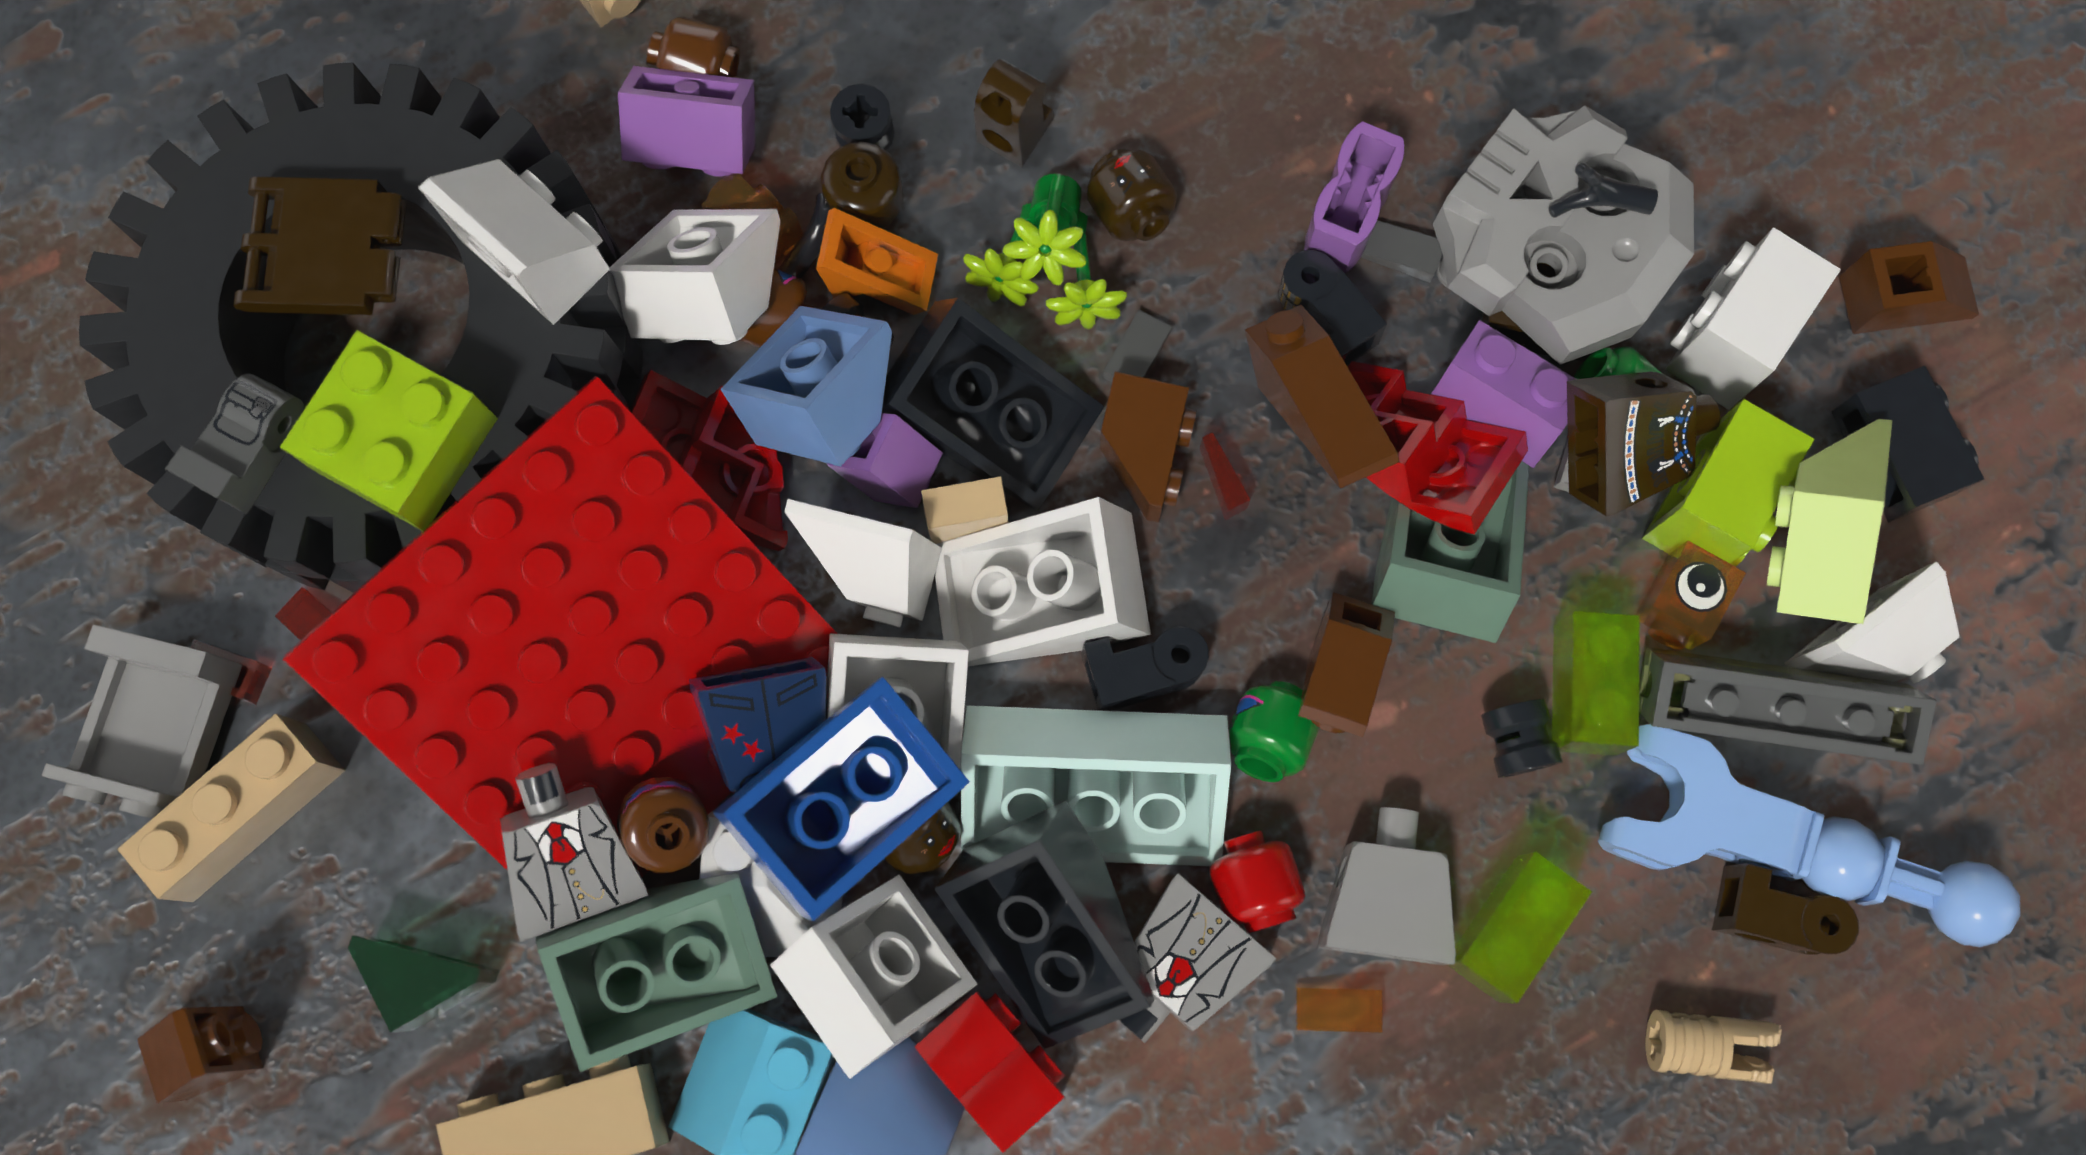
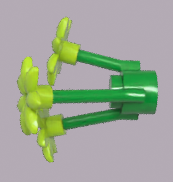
[963,174,1127,329]

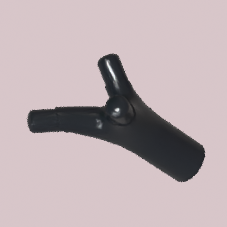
[1548,163,1658,218]
[778,193,831,279]

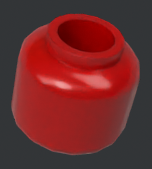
[1210,830,1305,934]

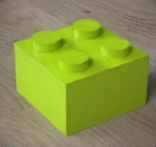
[280,330,498,531]
[1642,399,1814,570]

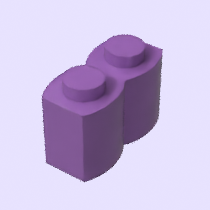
[1304,121,1404,273]

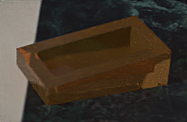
[1295,988,1383,1033]

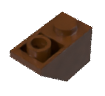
[1839,241,1979,334]
[1100,371,1197,523]
[1298,592,1395,737]
[137,1006,263,1104]

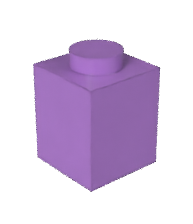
[827,413,943,508]

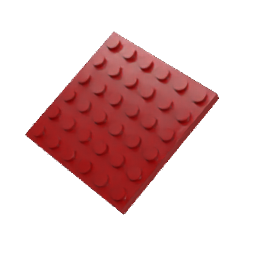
[283,376,838,877]

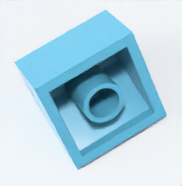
[668,1008,836,1155]

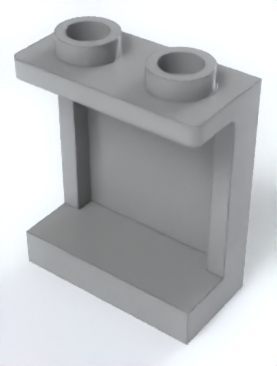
[41,624,242,819]

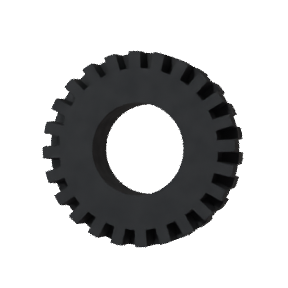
[79,63,643,593]

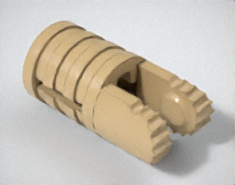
[1645,1010,1782,1084]

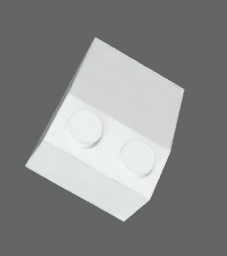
[935,497,1151,666]

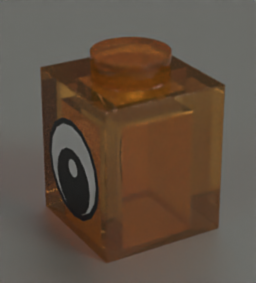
[1633,541,1746,650]

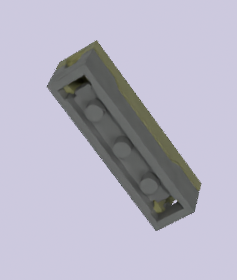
[1635,647,1937,765]

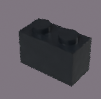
[1831,365,1985,523]

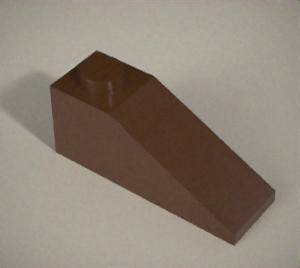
[1245,305,1399,489]

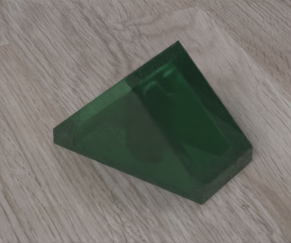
[348,935,499,1033]

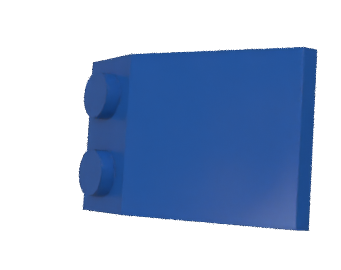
[713,677,970,921]

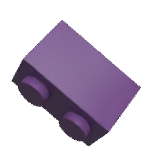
[618,66,755,176]
[1431,320,1575,468]

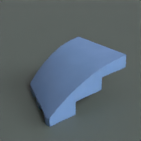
[795,1036,965,1155]

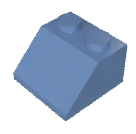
[721,306,892,467]

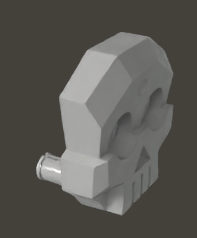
[1433,105,1694,365]

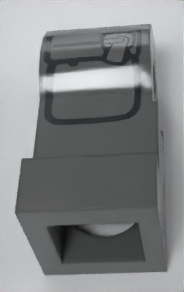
[165,373,304,515]

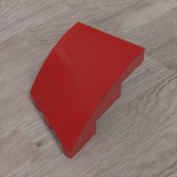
[1348,361,1528,535]
[629,370,788,551]

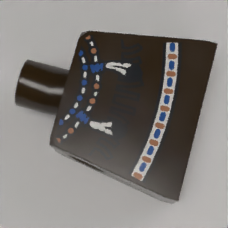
[1567,372,1721,517]

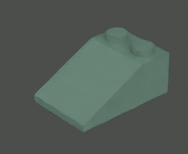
[1371,461,1529,643]
[535,873,777,1072]

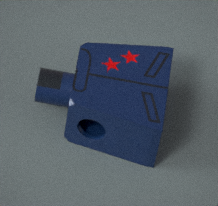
[689,657,826,792]

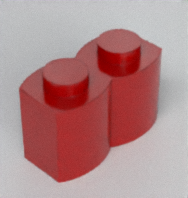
[914,991,1065,1153]

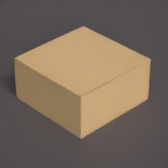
[921,476,1009,544]

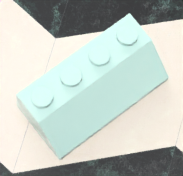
[961,706,1231,866]

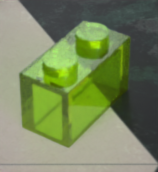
[1552,611,1640,756]
[1448,851,1592,1003]

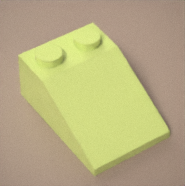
[1767,419,1892,624]

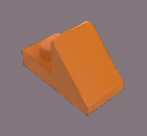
[816,208,938,315]

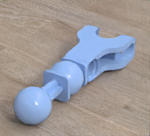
[1598,724,2020,947]

